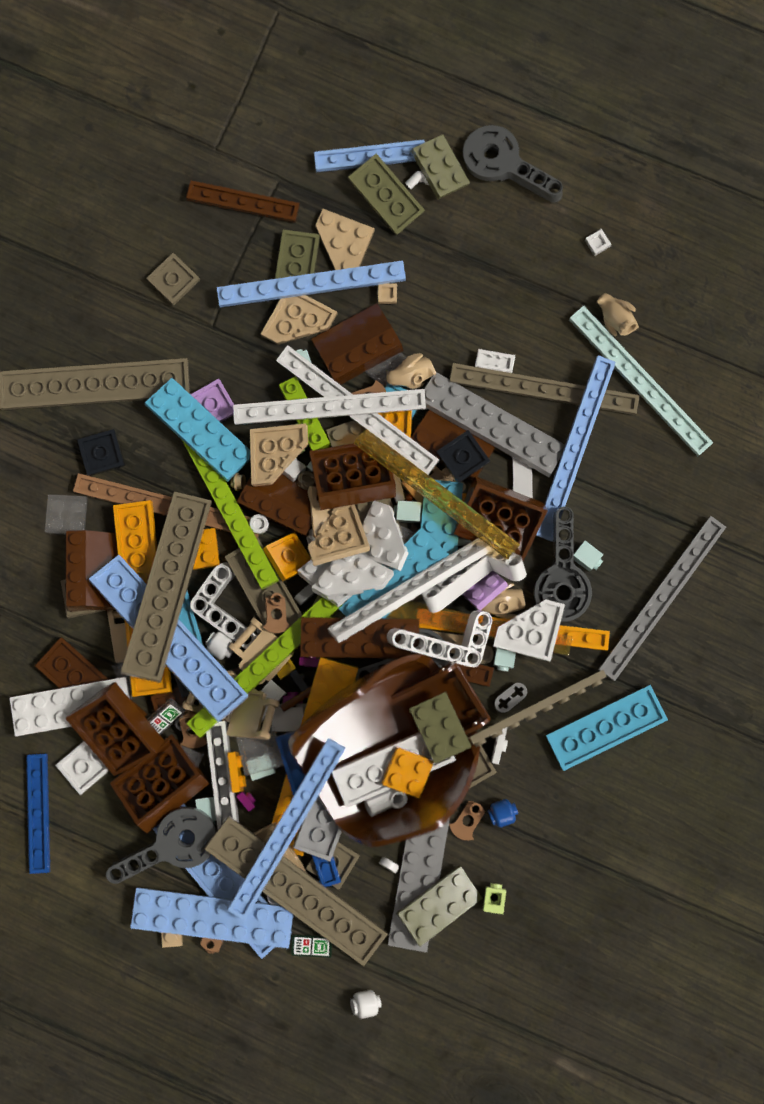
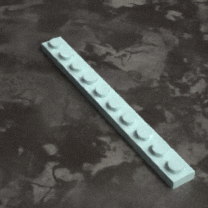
[569,306,713,456]

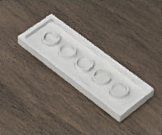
[10,677,130,736]
[332,732,456,808]

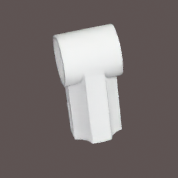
[364,788,407,817]

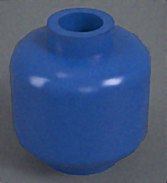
[488,799,518,828]

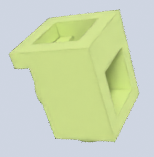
[482,883,506,914]

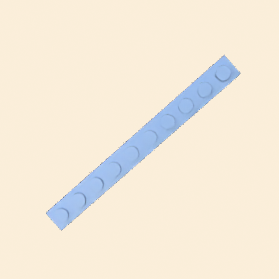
[217,261,406,307]
[536,355,616,541]
[227,737,346,920]

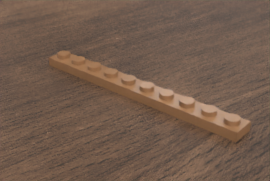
[73,473,259,538]

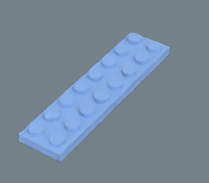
[131,887,293,948]

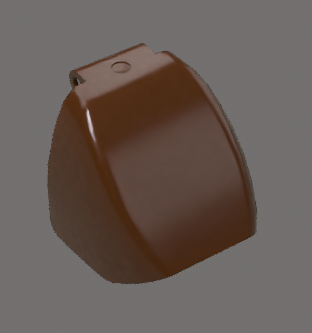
[289,654,491,847]

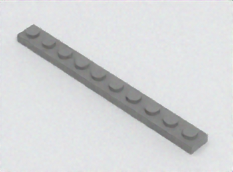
[598,516,726,681]

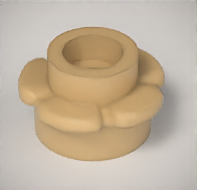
[231,473,246,491]

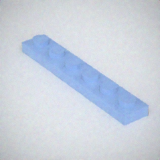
[314,140,425,172]

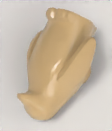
[597,293,639,336]
[386,353,436,389]
[476,583,525,619]

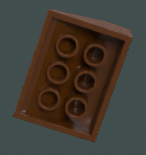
[311,303,404,385]
[411,410,496,482]
[309,439,396,510]
[237,474,318,538]
[454,476,548,561]
[66,530,118,612]
[65,682,164,777]
[110,734,210,833]

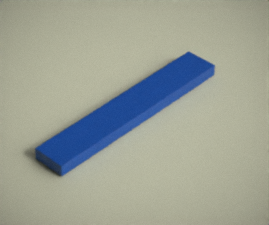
[27,754,50,874]

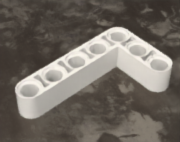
[422,546,527,613]
[190,565,258,649]
[387,610,492,667]

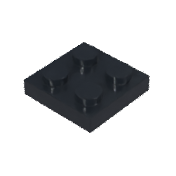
[78,429,125,476]
[436,430,490,484]

